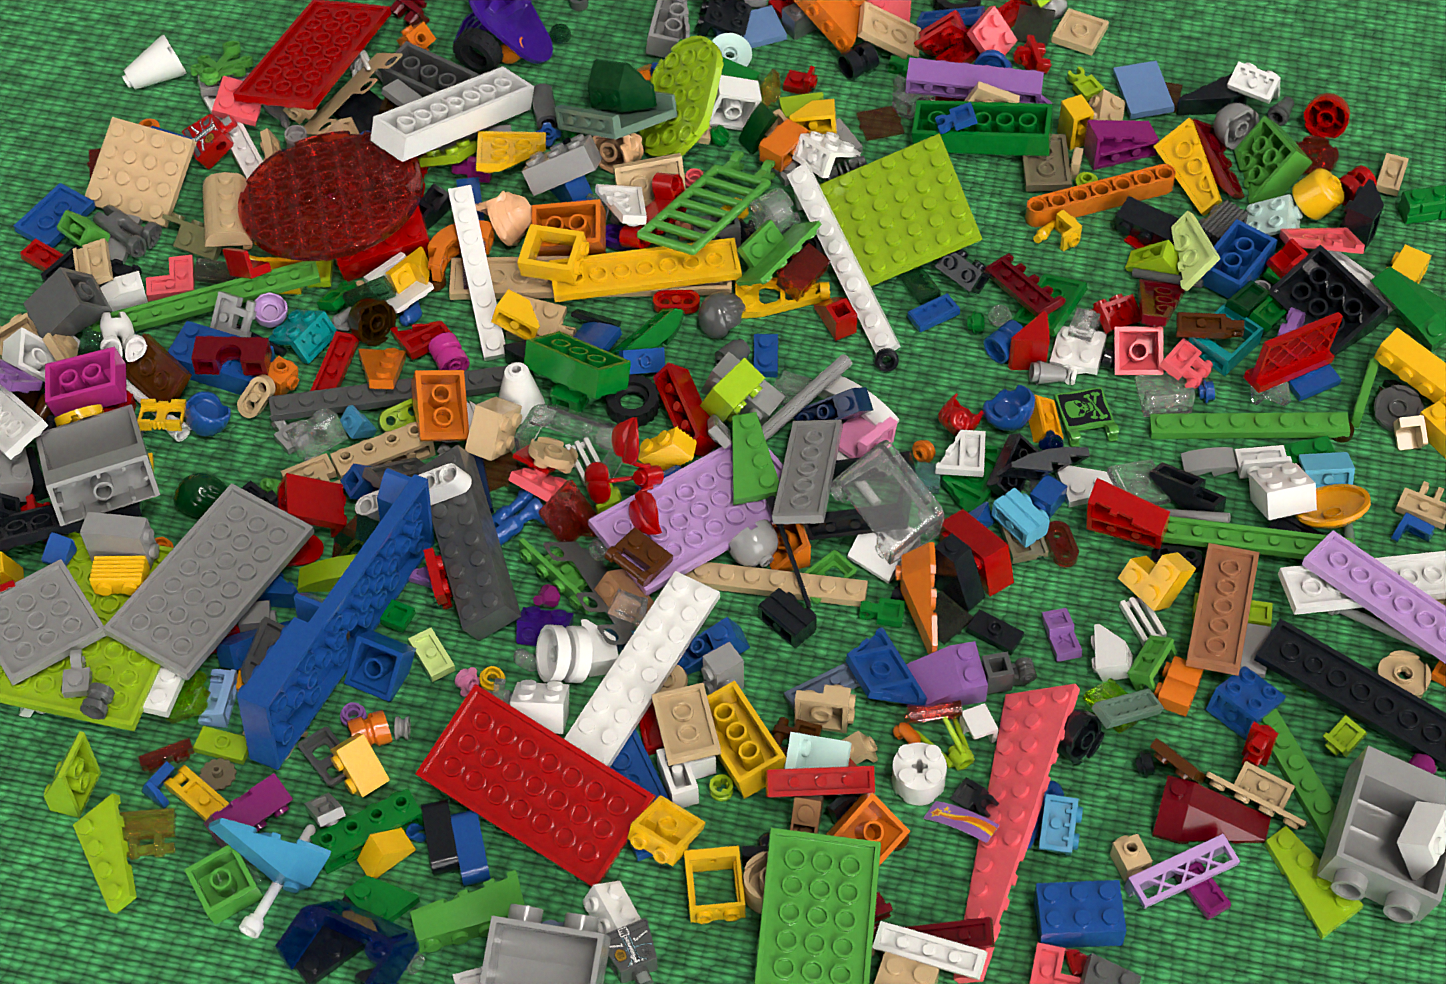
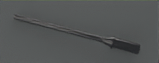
[766,496,812,608]

